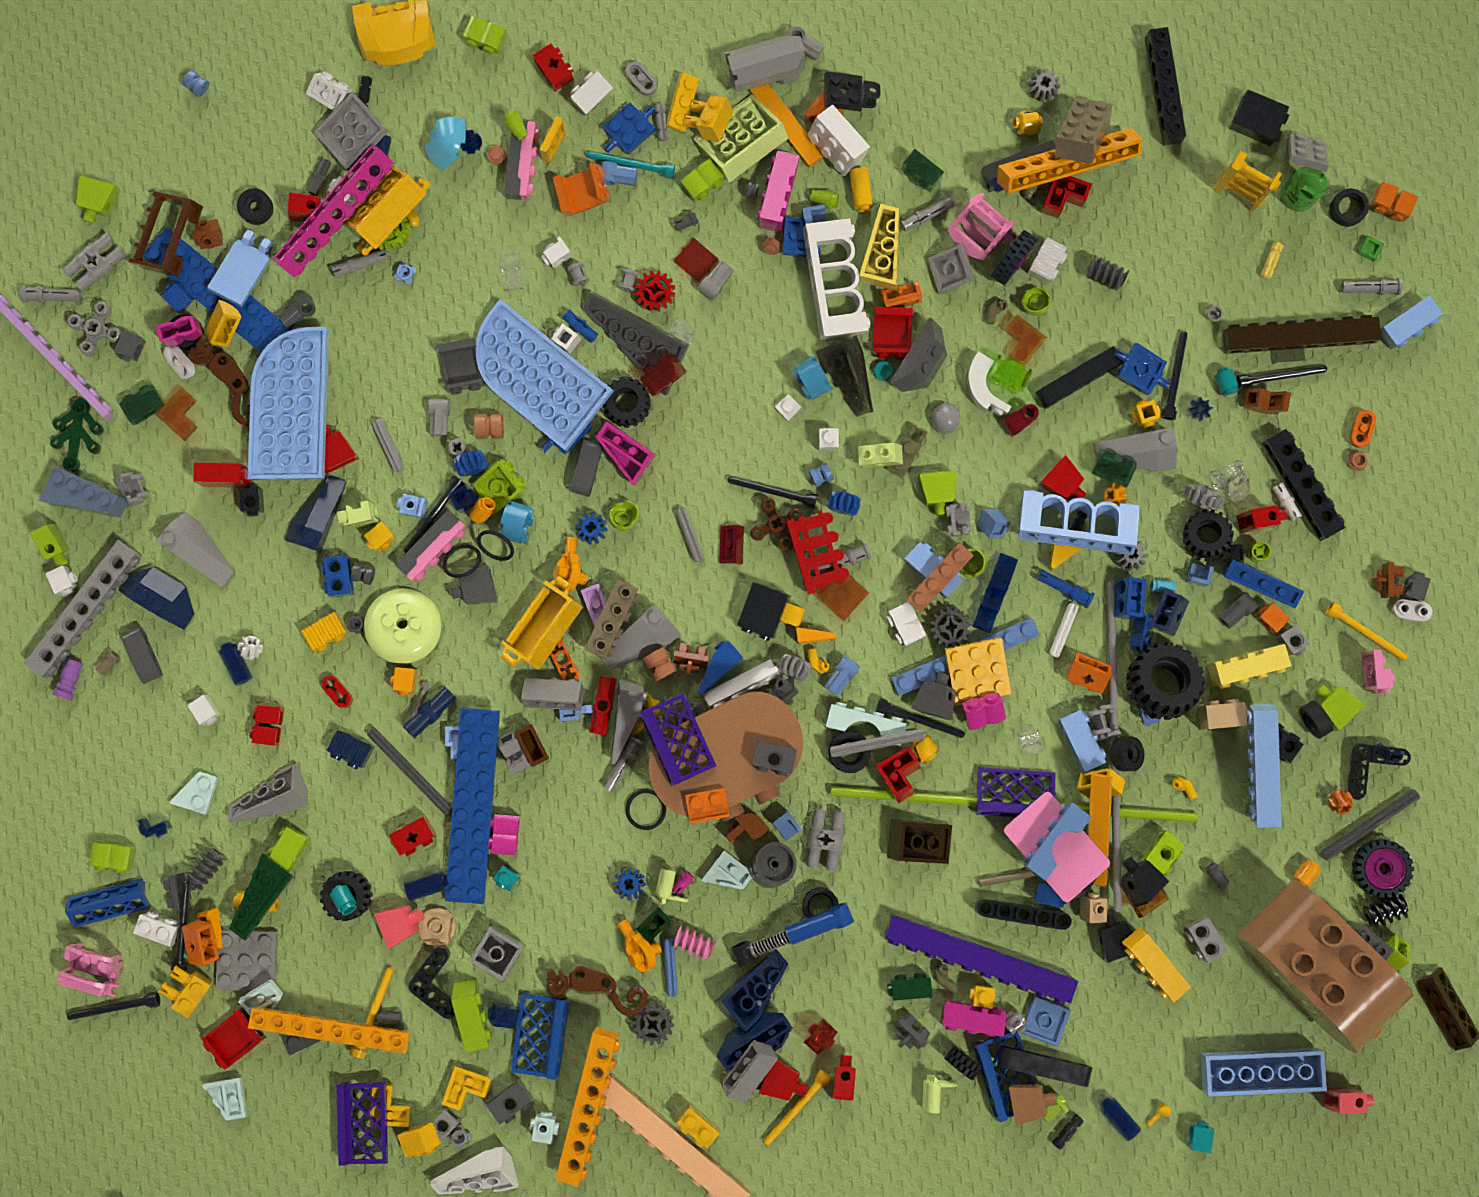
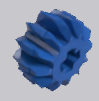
[454,450,487,477]
[828,491,861,516]
[575,512,608,545]
[613,867,646,901]

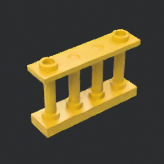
[1213,151,1282,212]

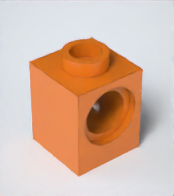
[1256,603,1290,634]

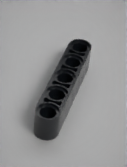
[1035,346,1123,409]
[975,898,1072,930]
[997,1045,1093,1087]

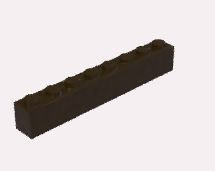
[1223,315,1381,354]

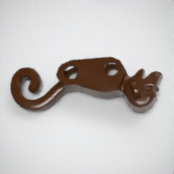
[189,336,250,426]
[546,966,648,1016]

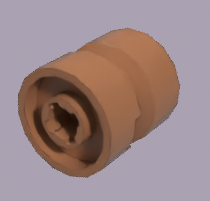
[474,414,504,439]
[643,647,677,683]

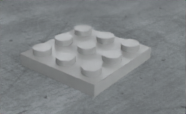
[314,92,389,171]
[216,930,278,991]

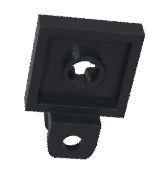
[824,71,881,112]

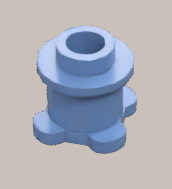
[1138,709,1160,726]

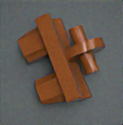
[1371,562,1404,598]
[673,643,709,676]

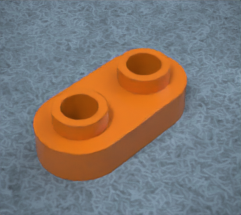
[1349,410,1376,448]

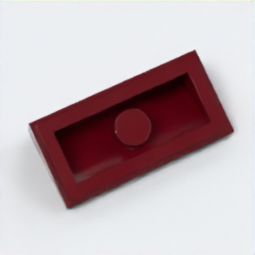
[719,525,744,564]

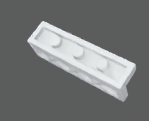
[702,659,780,710]

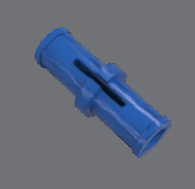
[562,309,599,343]

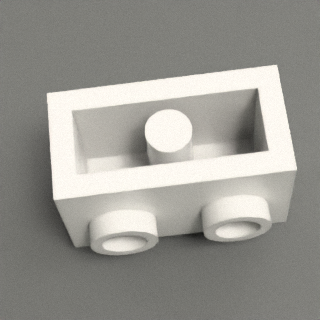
[570,71,613,115]
[133,911,178,947]

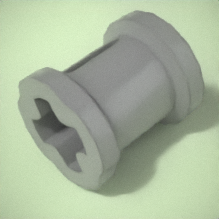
[567,262,590,287]
[618,269,638,293]
[449,439,468,457]

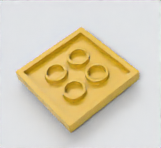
[944,637,1011,706]

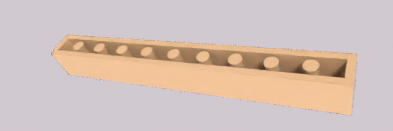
[590,1067,750,1197]

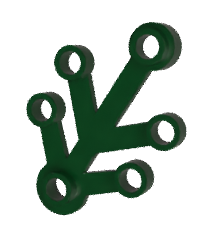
[50,399,104,472]

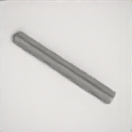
[830,729,926,757]

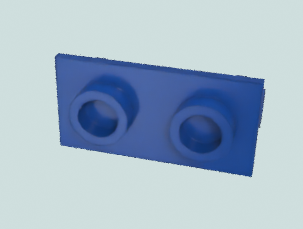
[1130,612,1153,652]

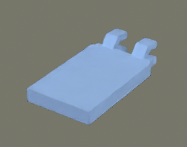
[207,229,273,307]

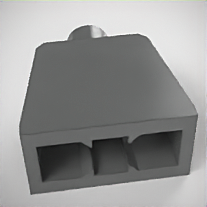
[450,565,498,605]
[912,672,956,721]

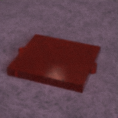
[673,238,719,283]

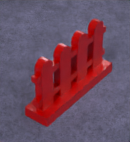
[785,510,850,595]

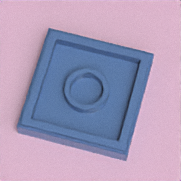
[1022,995,1071,1047]

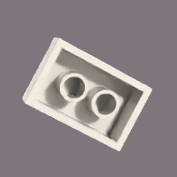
[807,105,870,176]

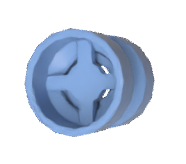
[182,70,210,97]
[808,462,834,488]

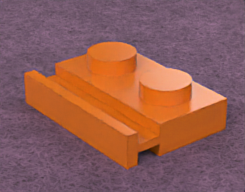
[685,788,730,824]

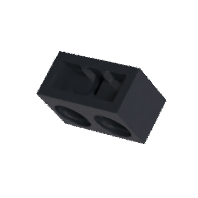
[1278,723,1304,763]

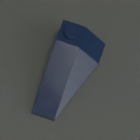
[285,475,347,553]
[714,949,788,1032]

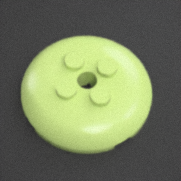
[364,588,442,664]

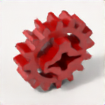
[635,270,676,312]

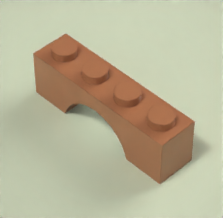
[907,542,974,612]

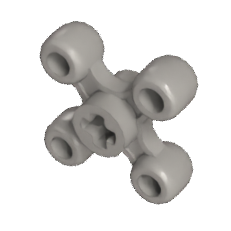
[67,301,122,356]

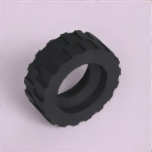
[828,731,871,773]

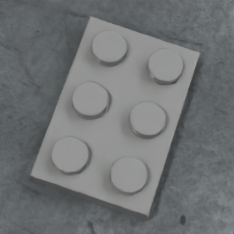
[1287,133,1329,172]

